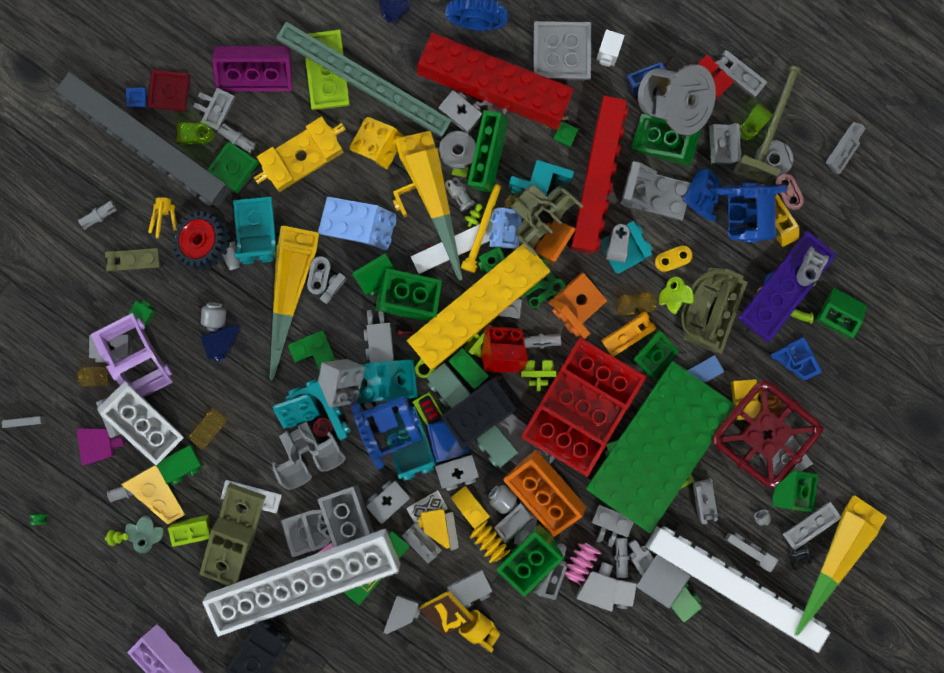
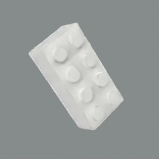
[97,381,184,465]

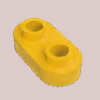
[655,246,692,272]

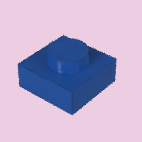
[126,88,147,109]

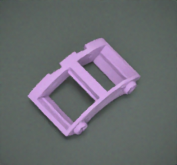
[91,313,173,397]

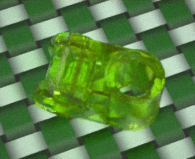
[740,103,773,140]
[176,122,214,144]

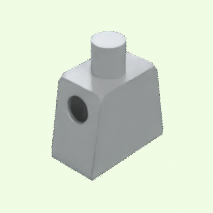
[576,562,617,612]

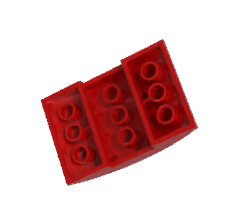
[521,338,646,477]

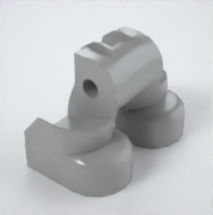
[272,422,346,490]

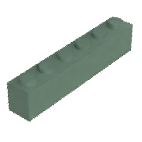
[427,363,519,468]

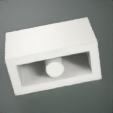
[596,29,625,67]

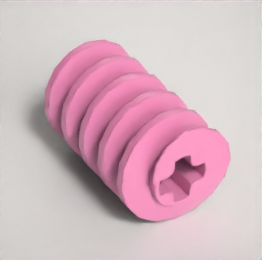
[564,542,601,586]

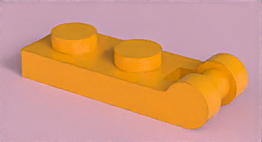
[601,312,656,357]

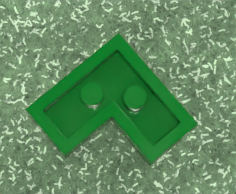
[288,330,336,371]

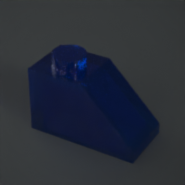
[380,0,410,25]
[201,325,241,362]

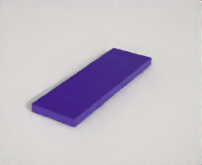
[738,231,836,343]

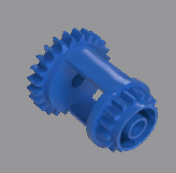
[445,0,508,32]

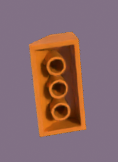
[503,450,587,537]

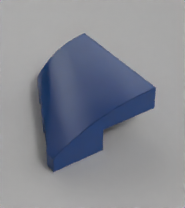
[683,169,720,221]
[771,336,822,381]

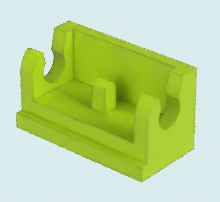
[168,515,212,547]

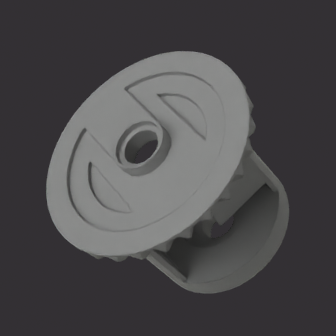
[638,64,716,135]

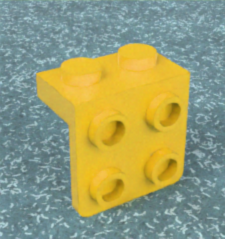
[350,117,405,169]

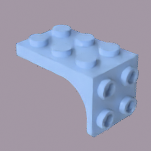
[318,197,396,250]

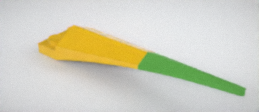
[795,495,887,636]

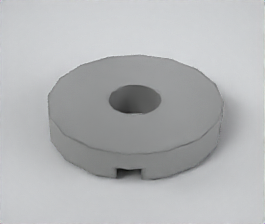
[439,131,476,169]
[754,140,793,178]

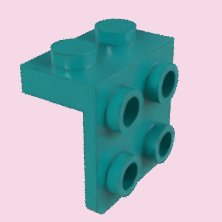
[600,221,653,274]
[273,394,320,428]

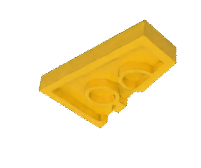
[121,465,185,524]

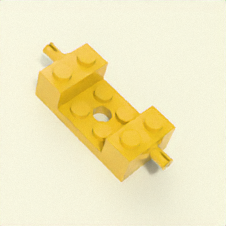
[254,116,346,192]

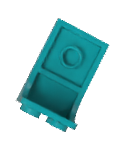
[233,197,277,264]
[285,379,351,440]
[383,406,436,481]

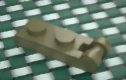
[105,248,160,272]

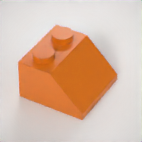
[534,220,575,266]

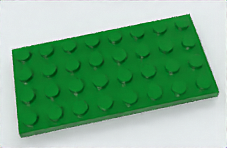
[586,361,735,534]

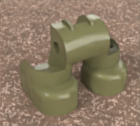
[511,183,583,256]

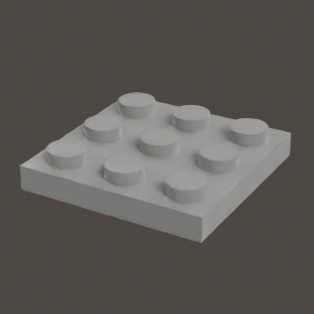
[533,21,591,80]

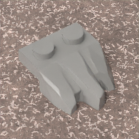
[280,510,331,557]

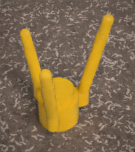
[148,198,178,238]

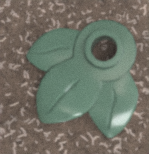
[125,515,164,553]

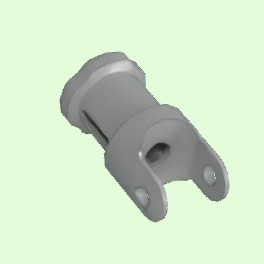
[445,178,475,212]

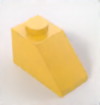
[451,486,490,529]
[418,508,450,548]

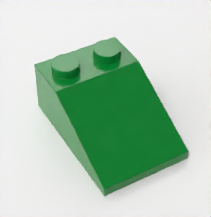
[631,114,701,166]

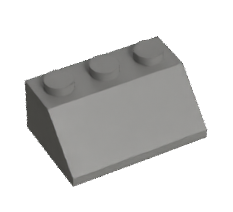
[317,485,375,547]

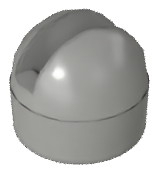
[754,510,771,526]

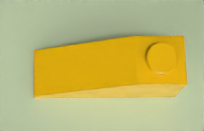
[775,193,799,247]

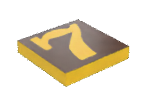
[419,591,474,636]

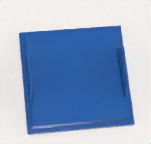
[426,421,470,463]

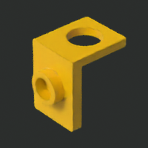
[393,183,416,217]

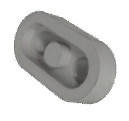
[307,257,331,295]

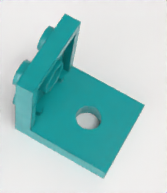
[353,360,418,404]

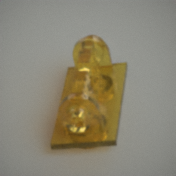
[616,293,657,316]

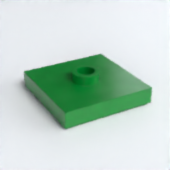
[207,141,259,193]

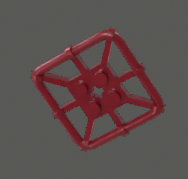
[711,379,824,489]

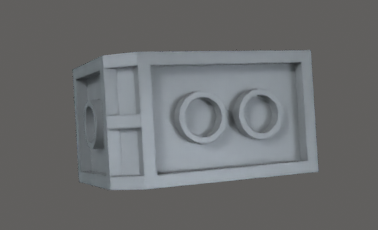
[620,161,691,221]

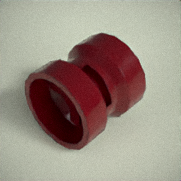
[313,418,334,437]

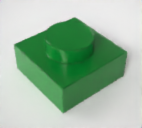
[553,121,578,147]

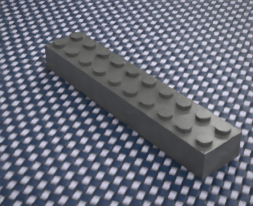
[55,72,231,208]

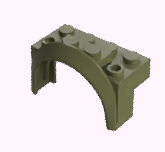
[681,268,748,354]

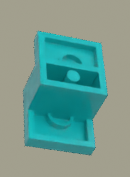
[508,160,574,196]

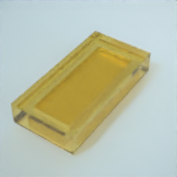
[188,408,228,450]

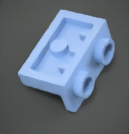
[489,208,522,250]

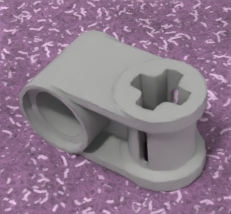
[606,224,630,262]
[796,247,829,286]

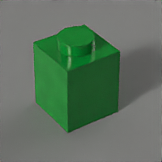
[127,300,156,331]

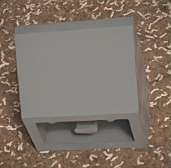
[318,359,365,407]

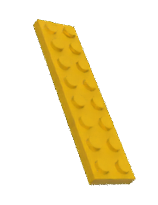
[407,244,551,370]

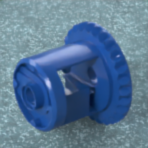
[716,183,787,242]
[351,395,422,469]

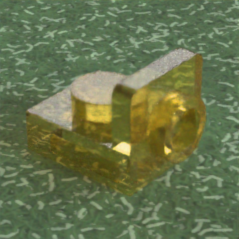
[77,367,107,387]

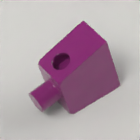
[77,429,125,466]

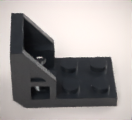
[441,375,524,448]

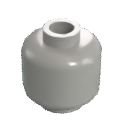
[201,302,226,331]
[488,485,517,514]

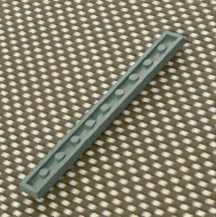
[276,22,451,138]

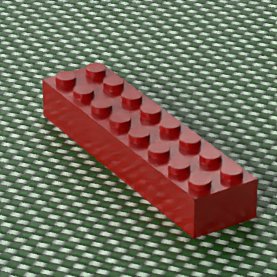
[417,33,574,130]
[570,96,629,255]

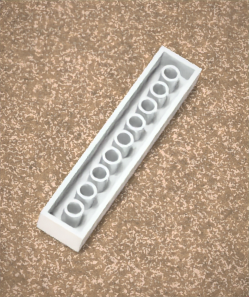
[645,526,830,652]
[203,529,400,636]

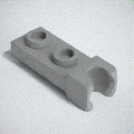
[725,532,778,572]

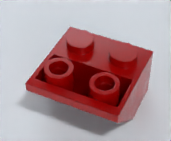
[481,326,528,373]

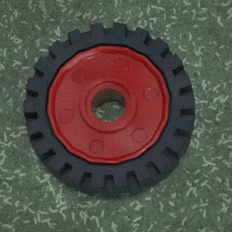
[172,211,230,270]

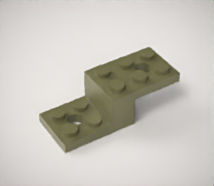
[199,483,266,586]

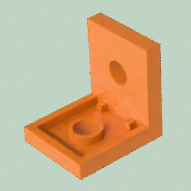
[548,272,607,339]

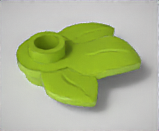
[659,277,694,314]

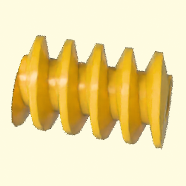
[470,520,511,563]

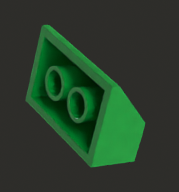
[375,268,442,322]
[496,525,564,597]

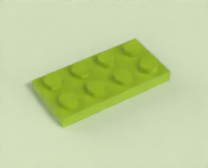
[305,30,350,111]

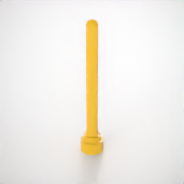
[461,184,501,273]

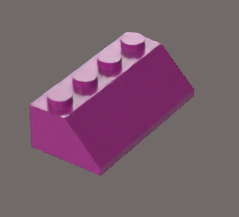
[212,46,292,91]

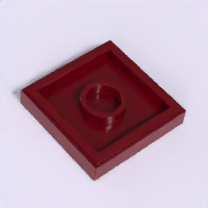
[147,70,191,112]

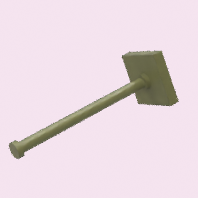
[733,66,801,184]

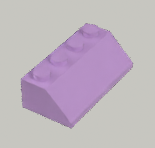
[127,624,203,673]

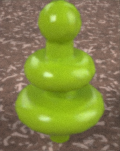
[465,203,482,228]
[105,530,129,546]

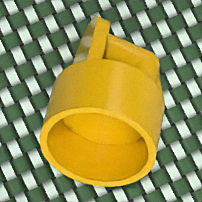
[459,610,500,653]

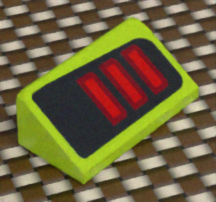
[413,392,443,425]

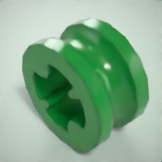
[29,514,47,525]

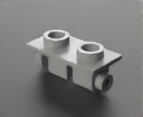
[402,523,442,564]

